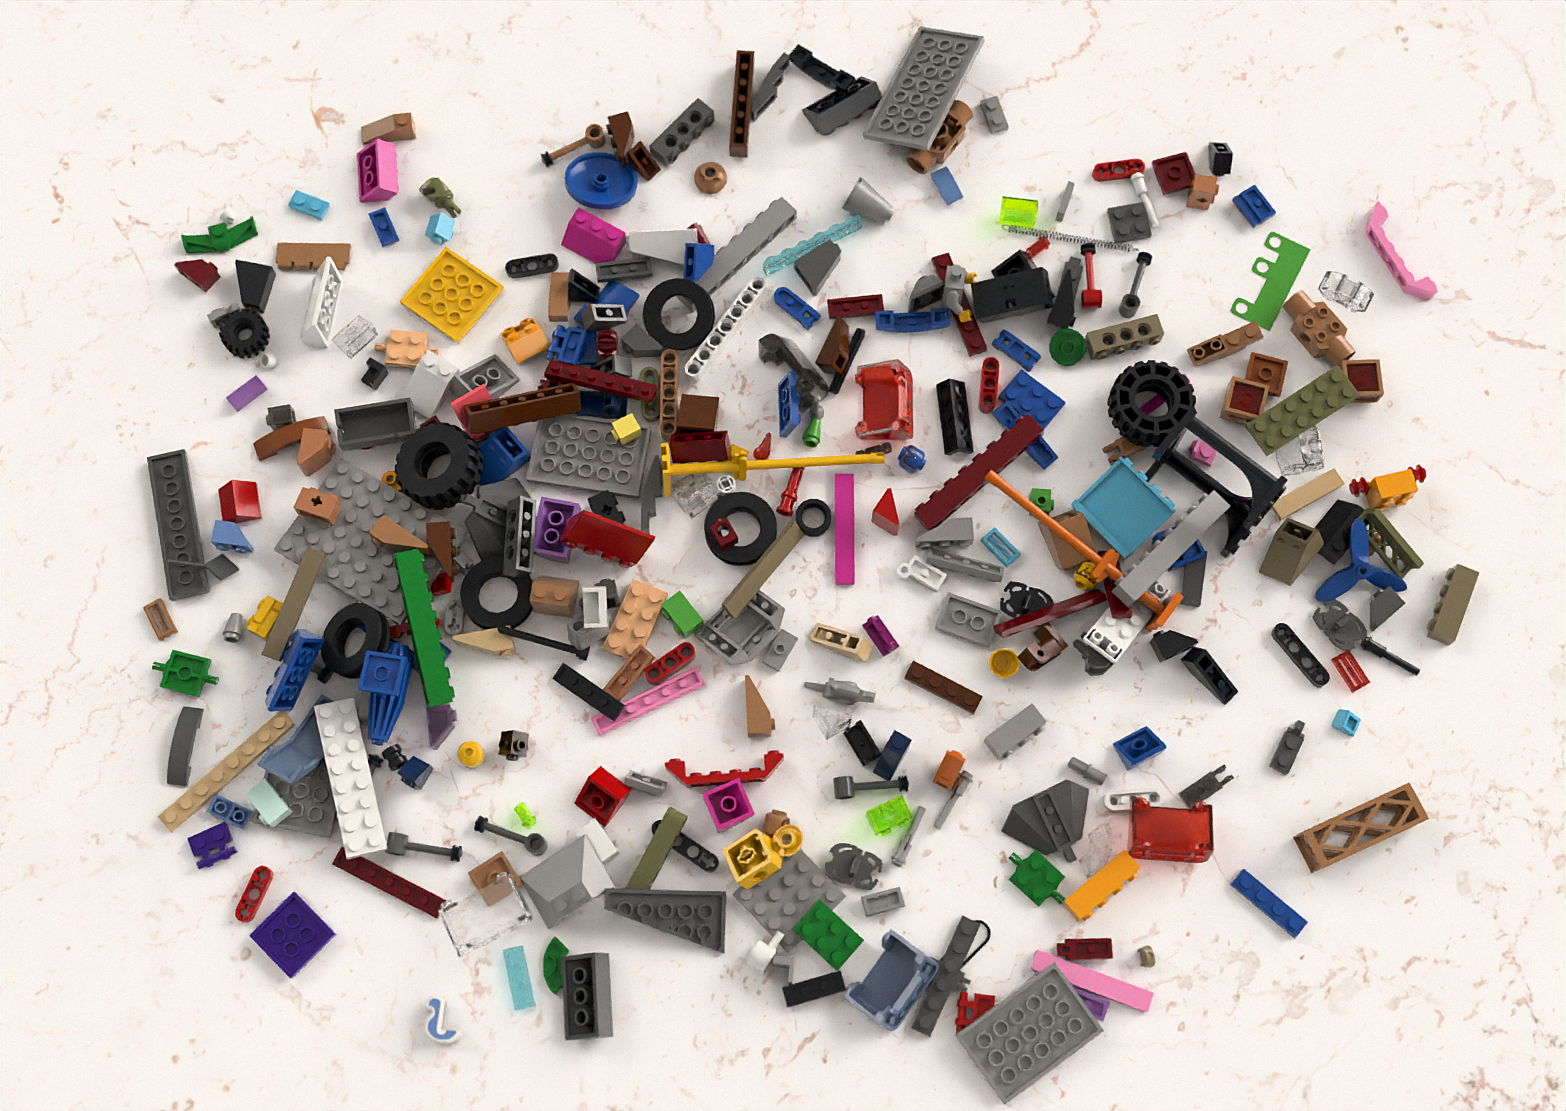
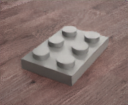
[935,592,1003,649]

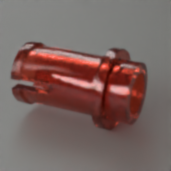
[1026,236,1050,258]

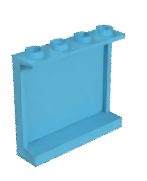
[1071,456,1176,560]

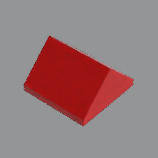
[218,480,262,524]
[871,488,900,536]

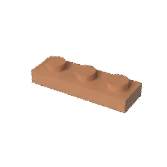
[603,644,656,701]

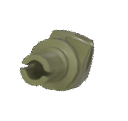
[419,177,462,218]

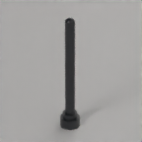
[497,626,590,661]

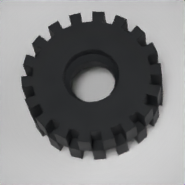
[219,309,270,359]

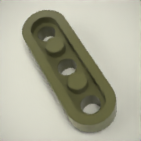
[640,367,660,422]

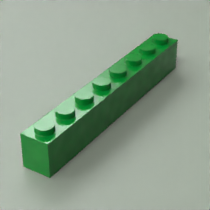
[393,549,455,708]

